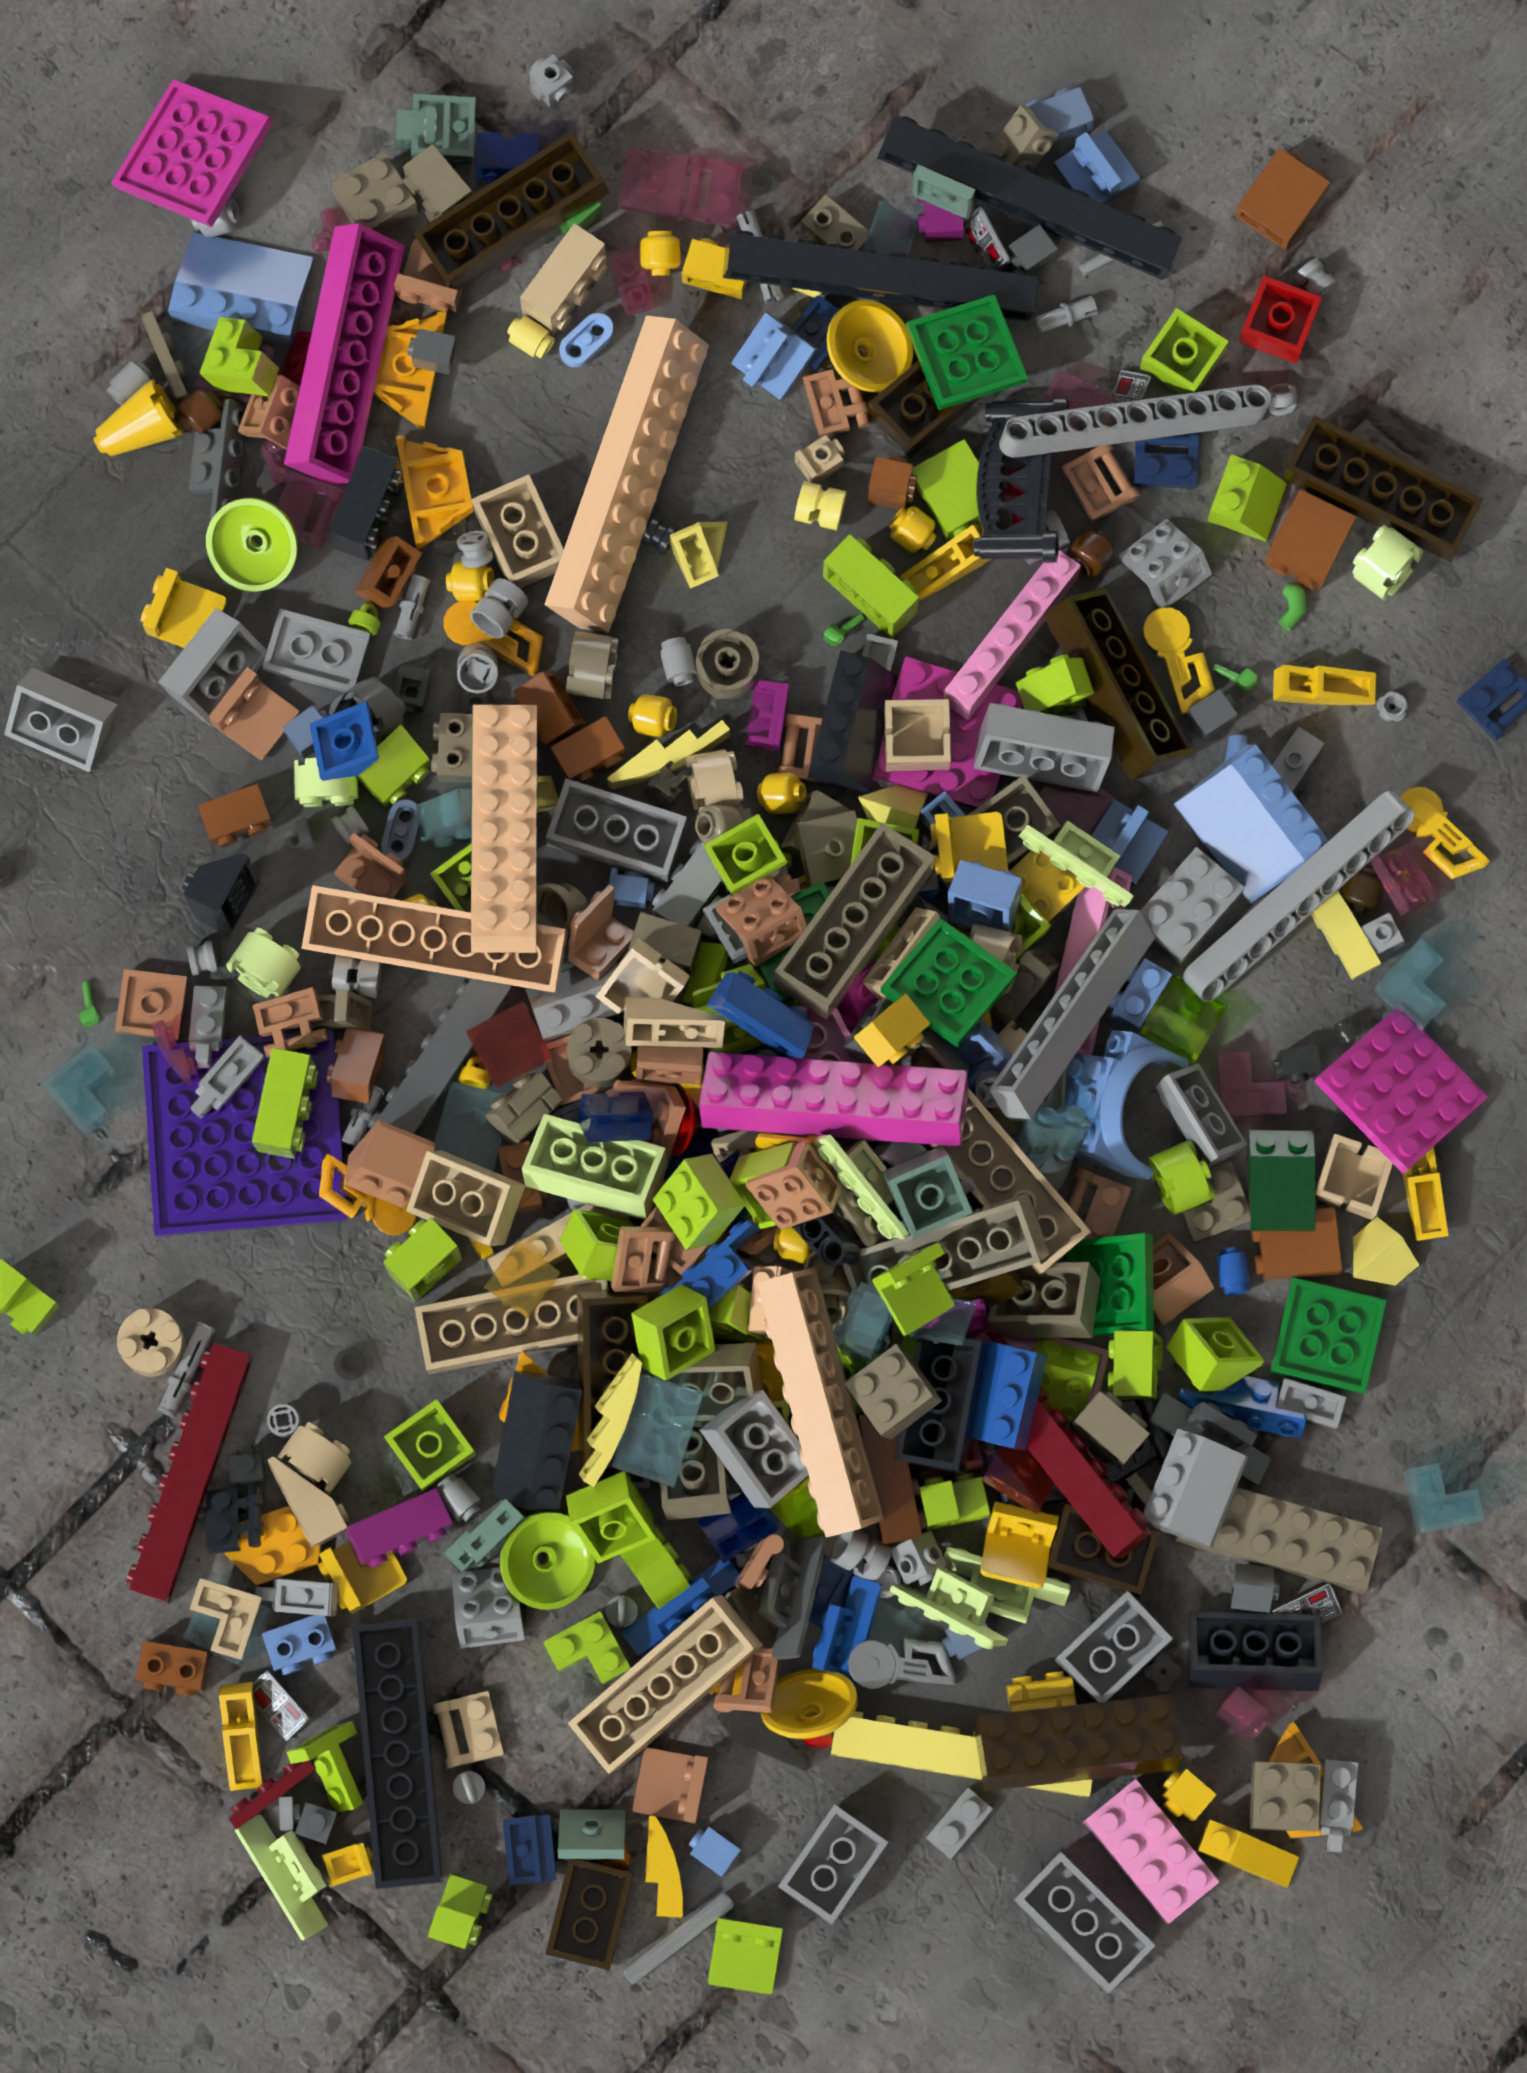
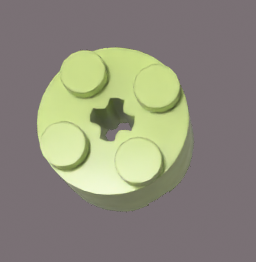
[1352,525,1423,601]
[294,758,358,807]
[226,928,301,998]

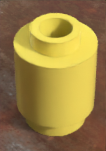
[507,315,555,359]

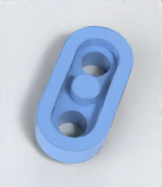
[559,313,614,367]

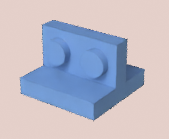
[1053,129,1140,203]
[731,312,818,400]
[1091,799,1168,887]

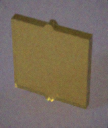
[484,1241,561,1319]

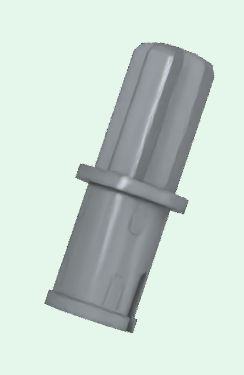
[1035,296,1098,333]

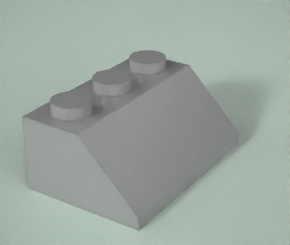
[158,608,267,728]
[4,667,118,772]
[524,961,625,1044]
[1156,1063,1248,1168]
[700,1390,809,1508]
[1143,1429,1248,1548]

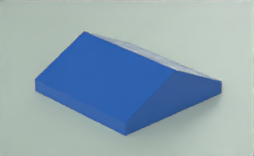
[310,701,379,781]

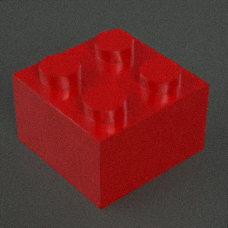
[1238,275,1322,364]

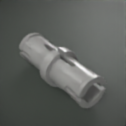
[393,574,431,640]
[341,1086,385,1149]

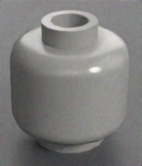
[191,198,240,238]

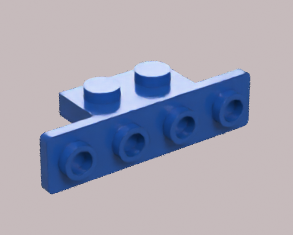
[658,1220,760,1310]
[1177,1376,1307,1438]
[621,1556,740,1657]
[812,1576,883,1686]

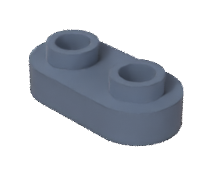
[381,799,422,862]

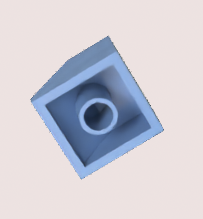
[948,860,1022,932]

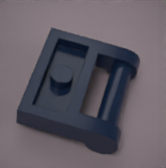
[1134,432,1199,489]
[1457,658,1527,741]

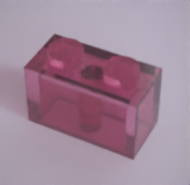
[1213,1686,1269,1740]

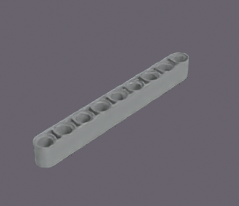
[999,385,1271,457]
[1182,791,1415,1002]

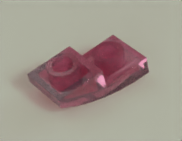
[609,249,656,317]
[151,1020,197,1085]

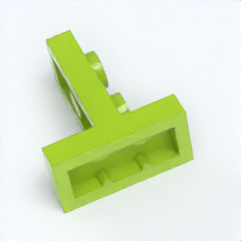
[286,1721,364,1812]

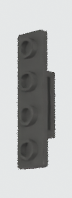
[188,399,246,520]
[1149,1393,1271,1486]
[758,1536,828,1660]

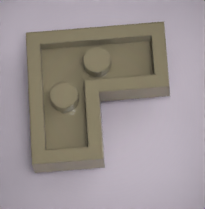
[1182,1160,1250,1244]

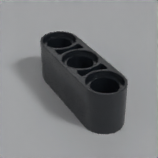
[792,1213,860,1266]

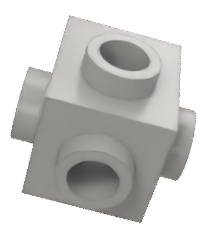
[529,54,574,108]
[891,1531,947,1586]

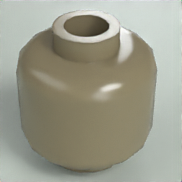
[695,805,743,844]

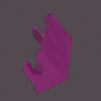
[745,681,789,752]

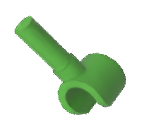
[823,613,865,647]
[1212,664,1257,692]
[77,982,99,1028]

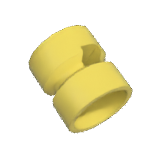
[794,481,847,531]

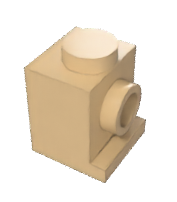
[795,435,845,484]

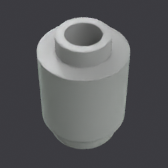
[106,361,152,406]
[660,637,697,686]
[436,1473,482,1522]

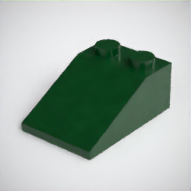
[1246,1130,1316,1231]

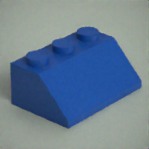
[707,970,814,1058]
[971,1340,1048,1450]

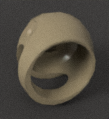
[536,883,589,935]

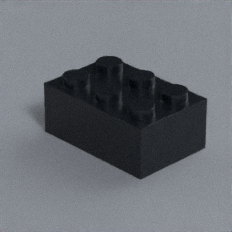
[328,446,404,561]

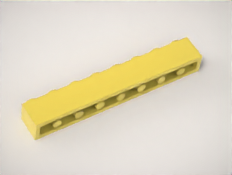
[831,1711,1092,1797]

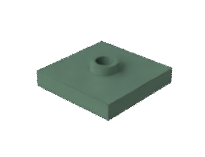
[912,165,975,219]
[558,1810,626,1859]

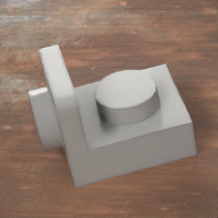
[1362,913,1406,955]

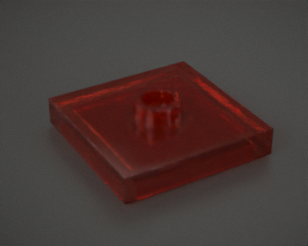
[465,1001,553,1088]
[982,1445,1055,1514]

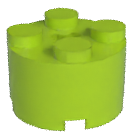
[1148,1139,1215,1215]

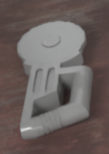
[848,1638,956,1689]

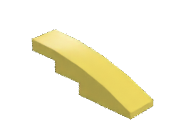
[607,720,730,790]
[1310,890,1381,980]
[579,1353,642,1488]

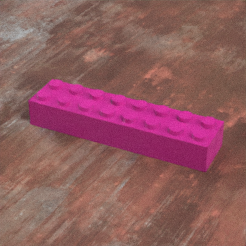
[284,223,405,485]
[699,1052,969,1146]

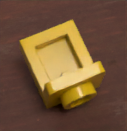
[320,1842,374,1887]

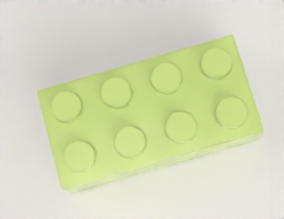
[522,1114,668,1220]

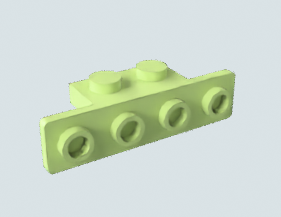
[1019,821,1134,907]
[813,1135,909,1239]
[944,1547,1071,1624]
[890,1568,1008,1649]
[235,1815,328,1940]

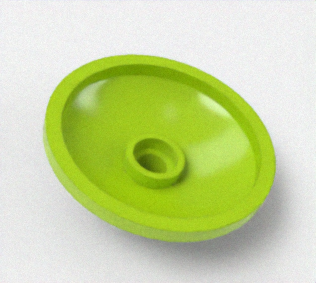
[206,498,298,592]
[500,1512,595,1610]

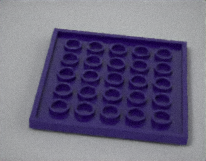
[142,1030,348,1237]

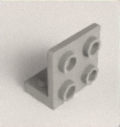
[1119,519,1212,608]
[451,1567,525,1649]

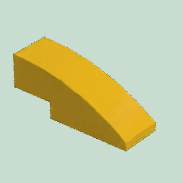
[1273,665,1376,705]
[1402,1147,1448,1241]
[219,1682,263,1791]
[645,1816,683,1918]

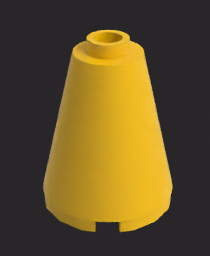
[93,379,185,457]

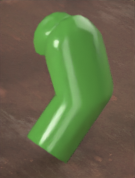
[1278,583,1307,631]

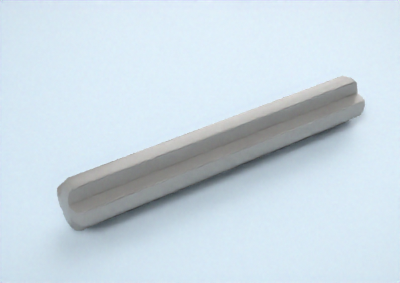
[623,1893,734,1984]

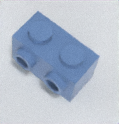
[1109,958,1172,1034]
[262,1615,338,1676]

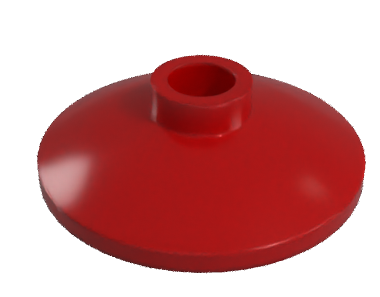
[671,1091,698,1155]

